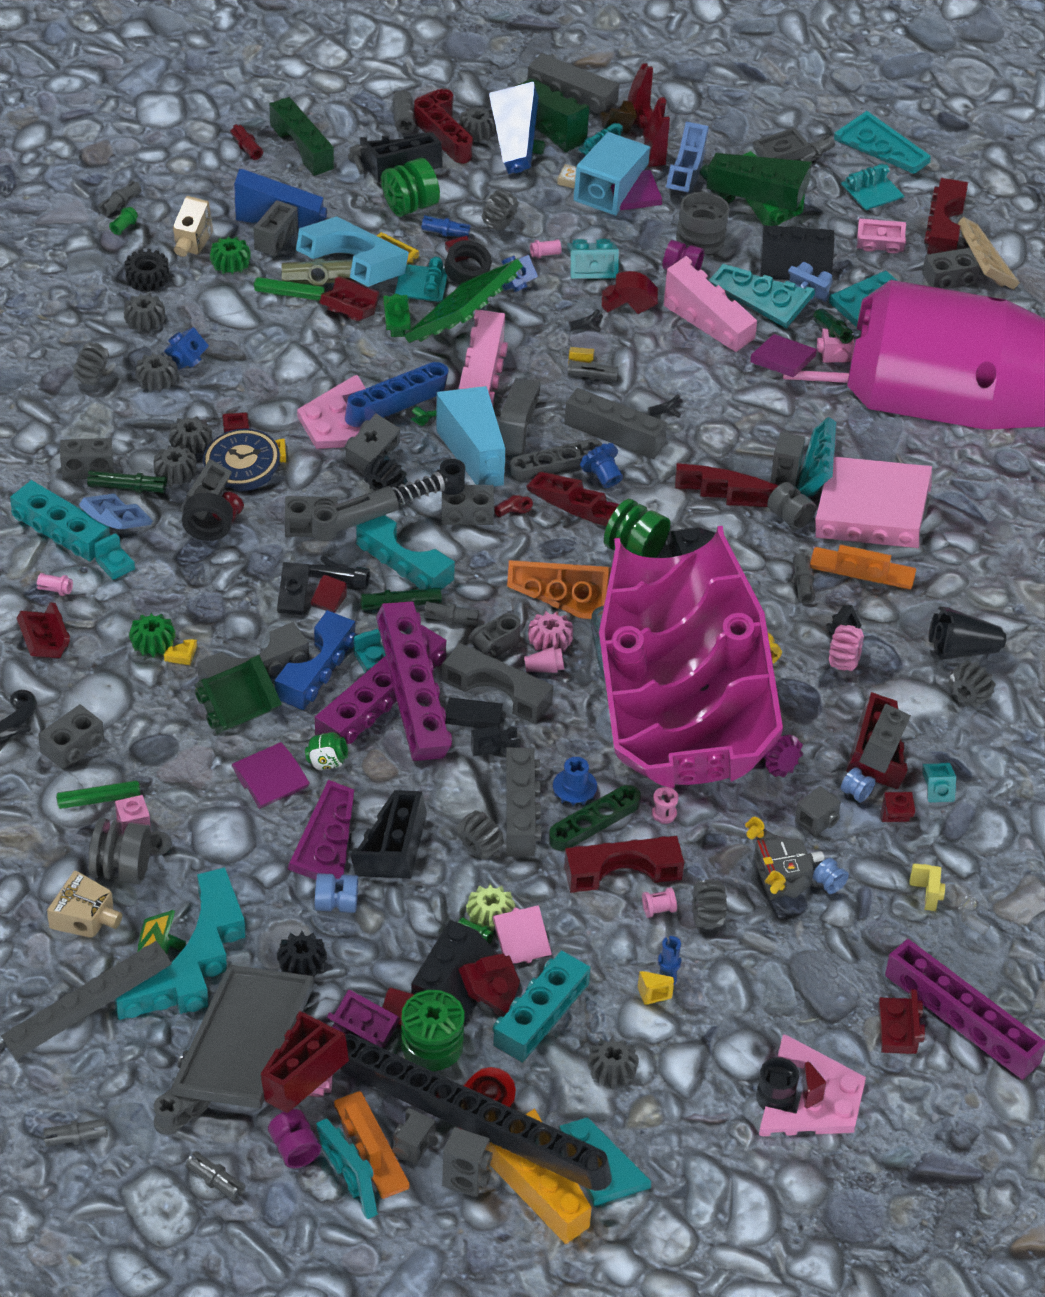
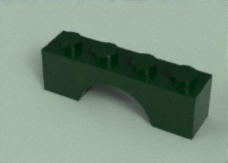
[269,96,334,176]

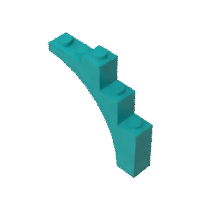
[115,867,245,1020]

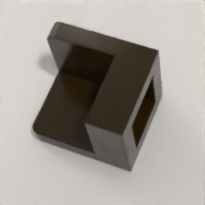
[599,100,637,133]

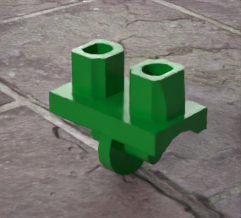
[383,294,411,337]

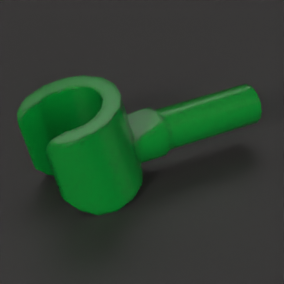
[411,406,436,426]

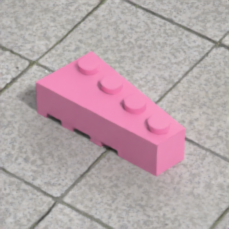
[459,310,508,406]

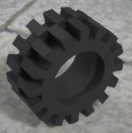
[125,249,169,292]

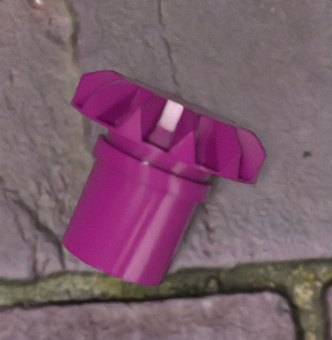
[763,735,803,778]

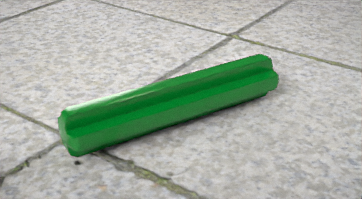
[254,277,325,301]
[56,780,140,809]

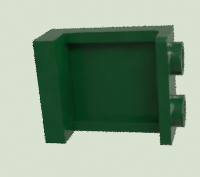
[194,655,282,735]

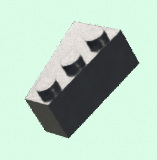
[360,132,443,183]
[350,790,427,879]

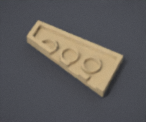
[957,217,1020,290]

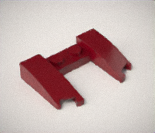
[627,63,670,167]

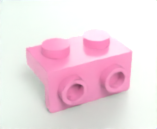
[856,218,906,254]

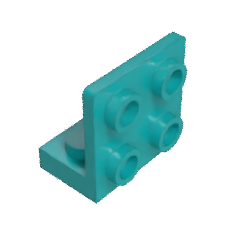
[567,239,619,279]

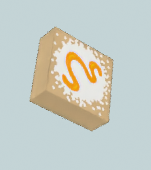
[557,164,576,188]

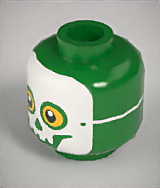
[305,732,348,771]

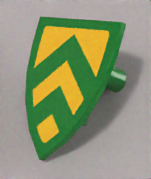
[137,910,186,954]

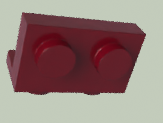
[320,276,380,321]
[16,602,70,658]

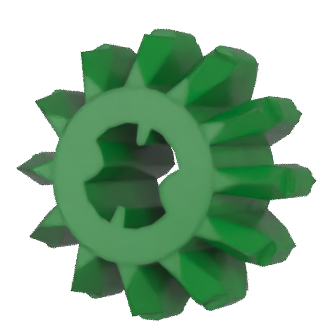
[210,236,251,275]
[129,612,176,658]

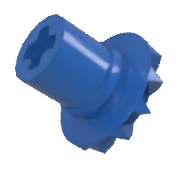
[580,443,624,489]
[553,757,597,806]

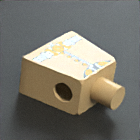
[173,196,213,257]
[47,870,123,938]

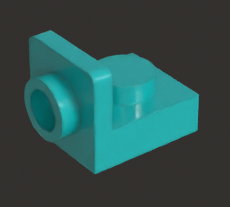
[94,533,135,580]
[354,629,386,673]
[922,763,956,803]

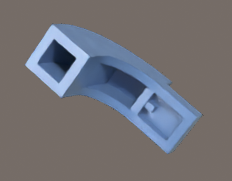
[666,122,709,193]

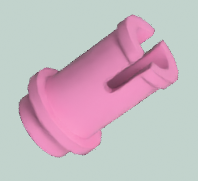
[530,239,561,259]
[37,573,73,596]

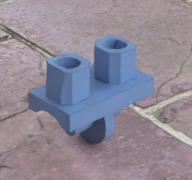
[788,262,832,302]

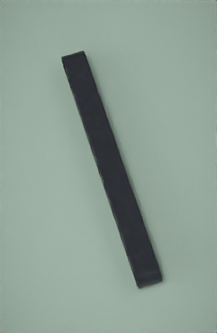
[340,1034,612,1191]

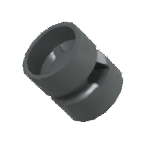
[767,482,816,530]

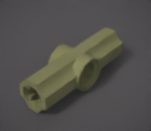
[281,259,356,286]

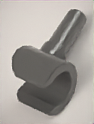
[348,144,365,174]

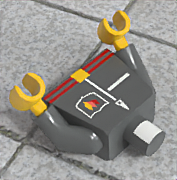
[745,817,825,900]

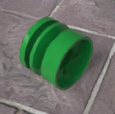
[381,157,440,217]
[603,498,671,558]
[401,990,464,1071]

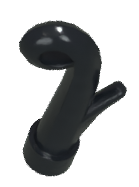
[309,556,370,589]
[0,689,37,742]

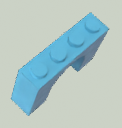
[296,216,409,287]

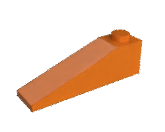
[507,560,612,620]

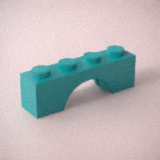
[356,515,455,590]

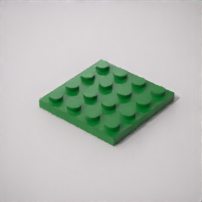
[403,258,523,343]

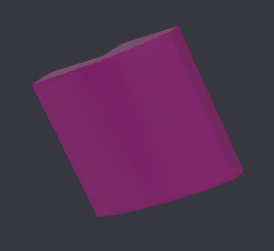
[231,742,310,809]

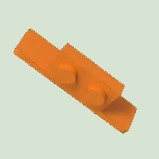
[810,545,916,589]
[334,1091,409,1199]

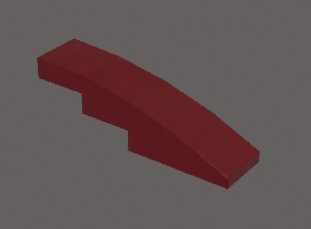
[675,463,778,507]
[526,472,620,526]

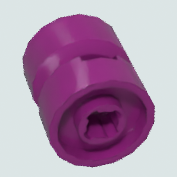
[662,240,704,271]
[268,1109,321,1168]

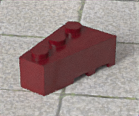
[846,692,908,790]
[260,1011,349,1114]

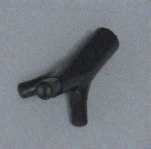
[569,309,603,332]
[648,394,683,418]

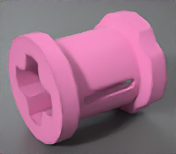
[652,787,679,824]
[642,887,677,918]

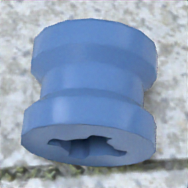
[841,767,875,803]
[813,858,849,894]

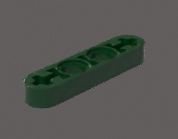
[549,785,641,851]

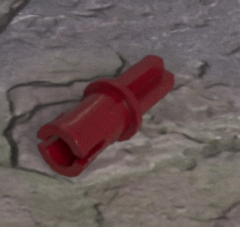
[230,124,264,160]

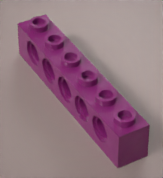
[376,601,452,761]
[315,625,447,745]
[885,938,1045,1080]

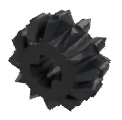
[363,455,408,491]
[277,931,327,978]

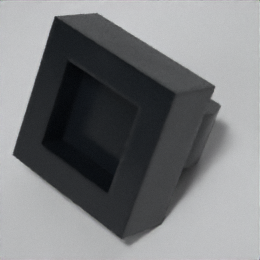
[826,605,862,635]

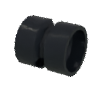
[756,1057,799,1111]

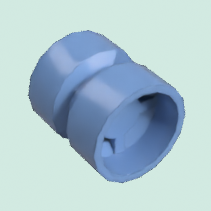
[315,873,358,913]

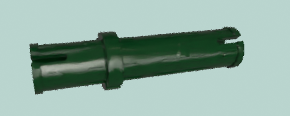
[813,308,854,344]
[87,470,167,493]
[360,587,442,611]

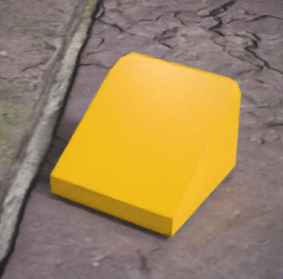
[568,347,595,364]
[638,971,674,1005]

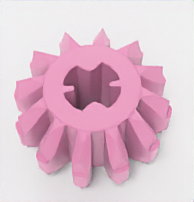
[528,611,573,652]
[829,625,864,671]

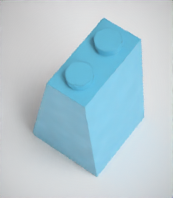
[573,132,650,216]
[436,386,505,487]

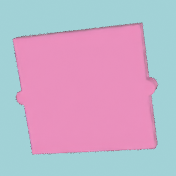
[493,905,552,964]

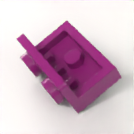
[327,989,401,1049]

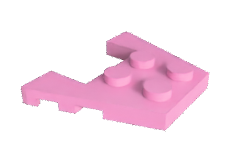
[297,375,366,449]
[759,1035,866,1136]

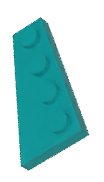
[834,111,931,174]
[709,264,815,328]
[796,417,836,497]

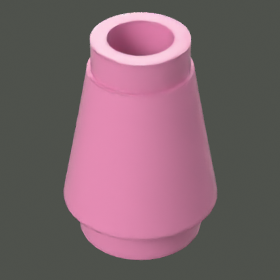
[524,647,564,673]

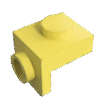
[909,864,945,911]

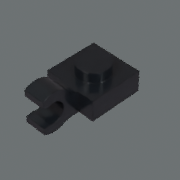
[471,726,521,756]

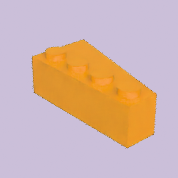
[489,1108,591,1244]

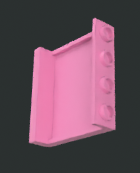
[816,457,932,548]

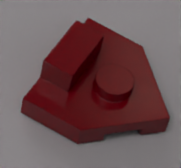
[459,953,520,1017]

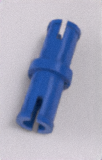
[421,215,471,238]
[658,936,682,984]

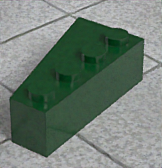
[513,78,589,152]
[706,153,812,211]

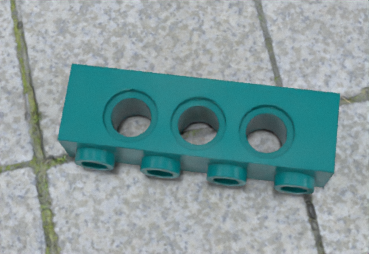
[10,480,110,562]
[492,950,591,1063]

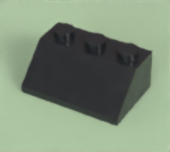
[760,225,834,280]
[411,920,498,1025]

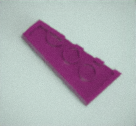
[288,780,354,880]

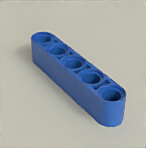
[344,362,449,427]

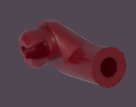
[494,495,533,517]

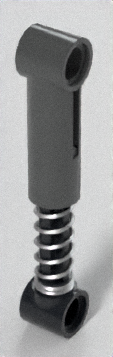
[311,458,466,541]

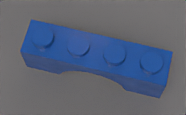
[274,610,358,710]

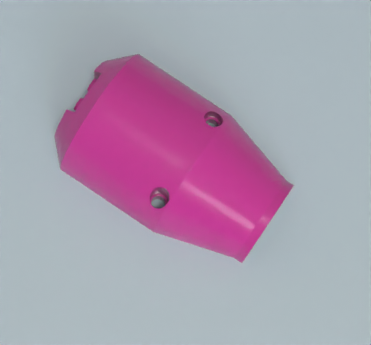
[847,280,1045,430]
[599,526,783,788]

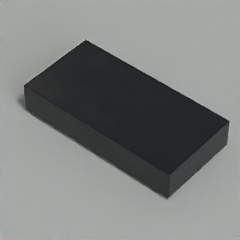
[445,697,503,728]

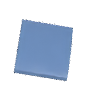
[79,494,153,529]

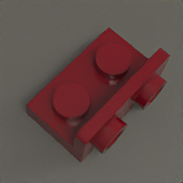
[878,989,925,1054]

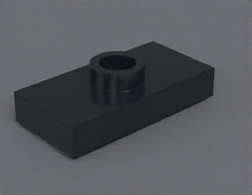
[277,562,310,615]

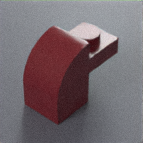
[601,271,658,314]

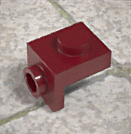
[880,792,916,822]

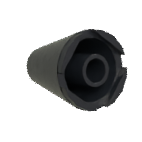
[928,606,1006,660]

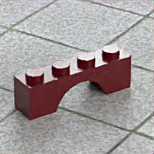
[924,178,968,254]
[564,836,684,893]

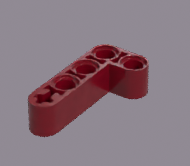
[414,89,473,164]

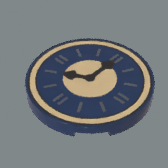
[203,429,281,491]

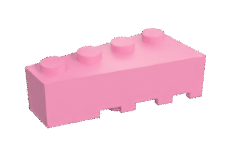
[664,256,757,352]

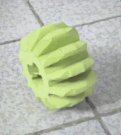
[466,883,516,932]

